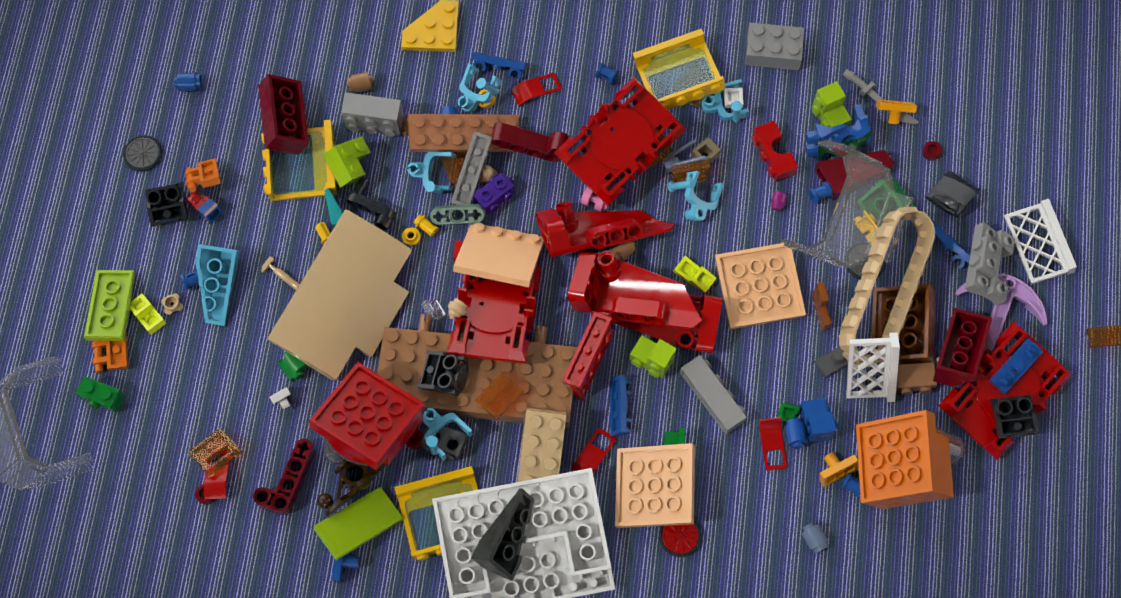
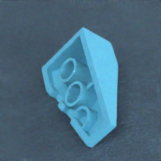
[195,244,240,326]

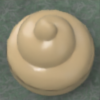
[479,165,498,184]
[448,298,468,319]

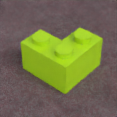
[812,81,852,127]
[323,136,371,188]
[629,335,677,379]

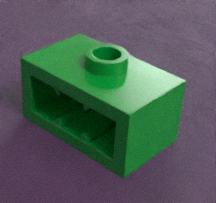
[75,376,125,413]

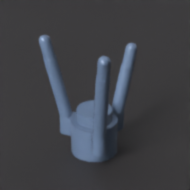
[663,139,707,173]

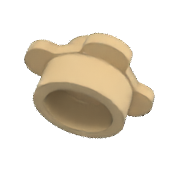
[161,294,183,315]

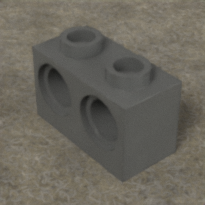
[421,426,468,461]

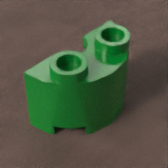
[277,351,313,382]

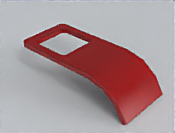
[511,73,562,107]
[759,417,787,471]
[571,428,616,474]
[204,450,231,499]

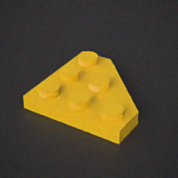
[401,0,459,52]

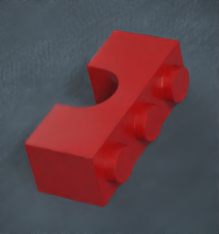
[751,120,798,182]

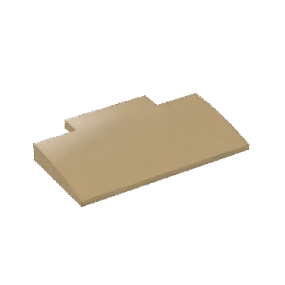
[267,209,412,380]

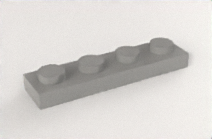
[451,131,492,205]

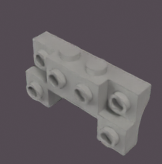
[965,222,1015,305]

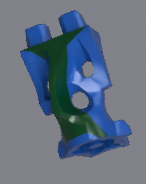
[805,103,871,162]

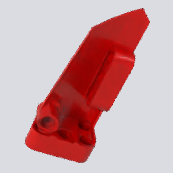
[536,202,675,258]
[568,251,702,329]
[607,295,723,354]

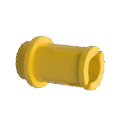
[414,214,438,237]

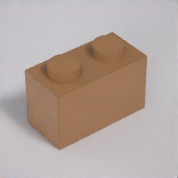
[896,362,937,395]

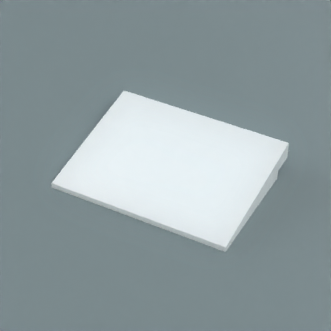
[432,468,615,598]

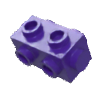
[473,173,515,215]

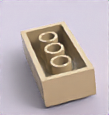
[517,408,566,482]

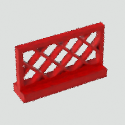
[562,312,614,401]

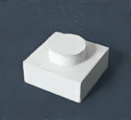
[723,88,744,108]

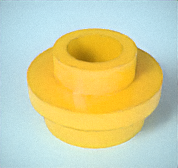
[402,227,421,246]

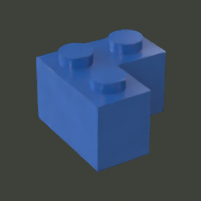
[799,398,838,444]

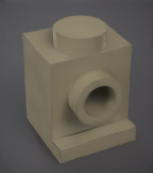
[691,137,721,169]

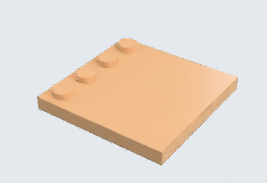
[453,223,544,287]
[715,242,806,330]
[615,443,695,528]

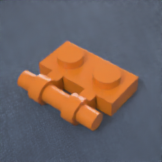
[185,158,221,192]
[92,332,129,373]

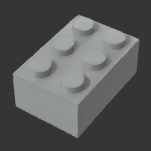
[745,22,804,70]
[341,93,404,137]

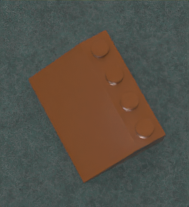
[871,284,936,365]

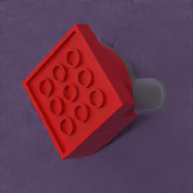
[309,362,424,470]

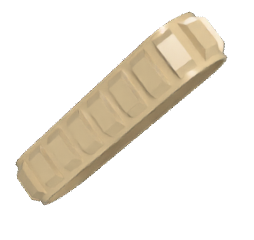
[839,207,935,367]

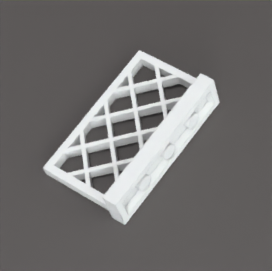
[1004,199,1077,285]
[846,333,900,402]

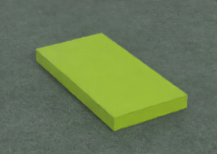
[84,270,136,341]
[313,487,403,561]

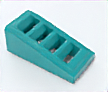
[325,188,343,229]

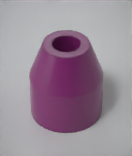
[771,191,788,211]

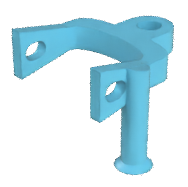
[458,63,503,113]
[702,79,749,122]
[407,152,456,194]
[668,171,724,221]
[423,408,473,461]

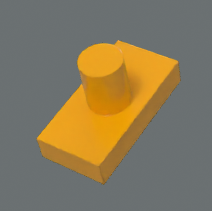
[876,99,917,124]
[820,452,858,487]

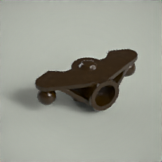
[317,458,386,517]

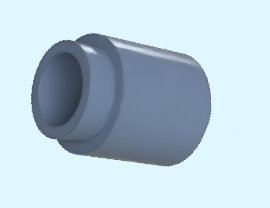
[801,522,829,554]

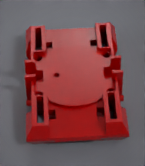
[554,77,686,206]
[447,265,542,364]
[938,321,1073,460]

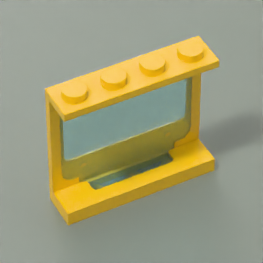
[633,28,725,110]
[261,119,338,201]
[394,466,478,561]

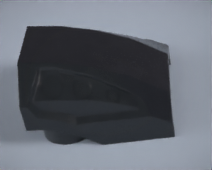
[925,171,981,218]
[145,182,189,227]
[417,350,469,396]
[989,394,1039,439]

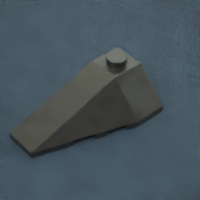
[471,488,534,581]

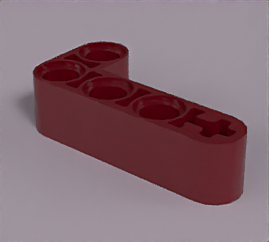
[491,123,569,162]
[253,439,315,516]

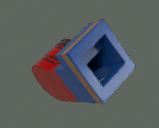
[185,188,222,224]

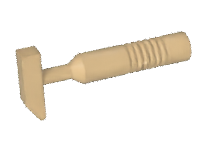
[261,256,300,290]

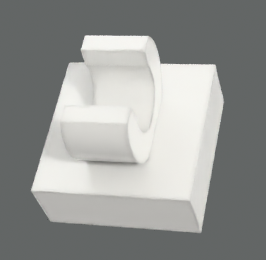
[269,387,290,409]

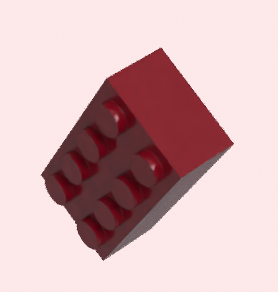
[258,74,309,155]

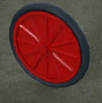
[659,521,701,557]

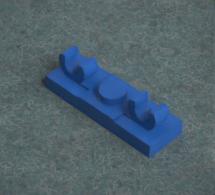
[470,52,527,79]
[931,220,970,269]
[989,338,1043,394]
[610,375,633,437]

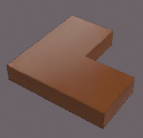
[811,282,832,331]

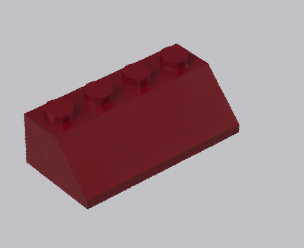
[933,308,993,387]

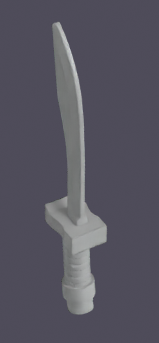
[843,69,919,124]

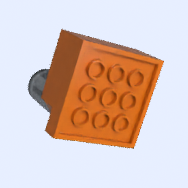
[856,410,966,509]

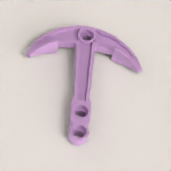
[955,274,1047,356]

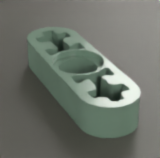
[430,204,485,225]

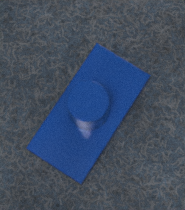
[331,555,360,583]

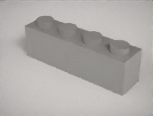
[680,355,747,435]

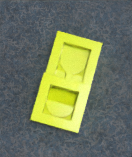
[673,256,716,293]
[130,294,166,335]

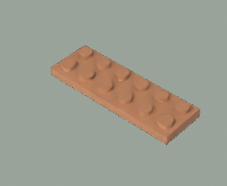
[408,114,520,152]

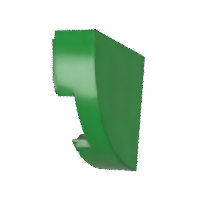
[778,403,800,423]

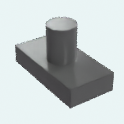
[814,346,848,378]

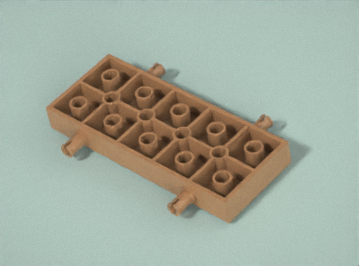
[377,314,577,439]

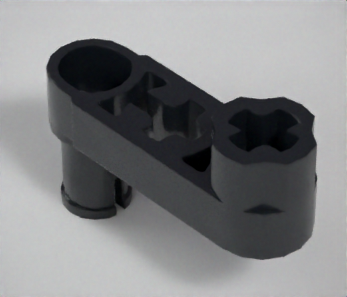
[345,177,397,230]

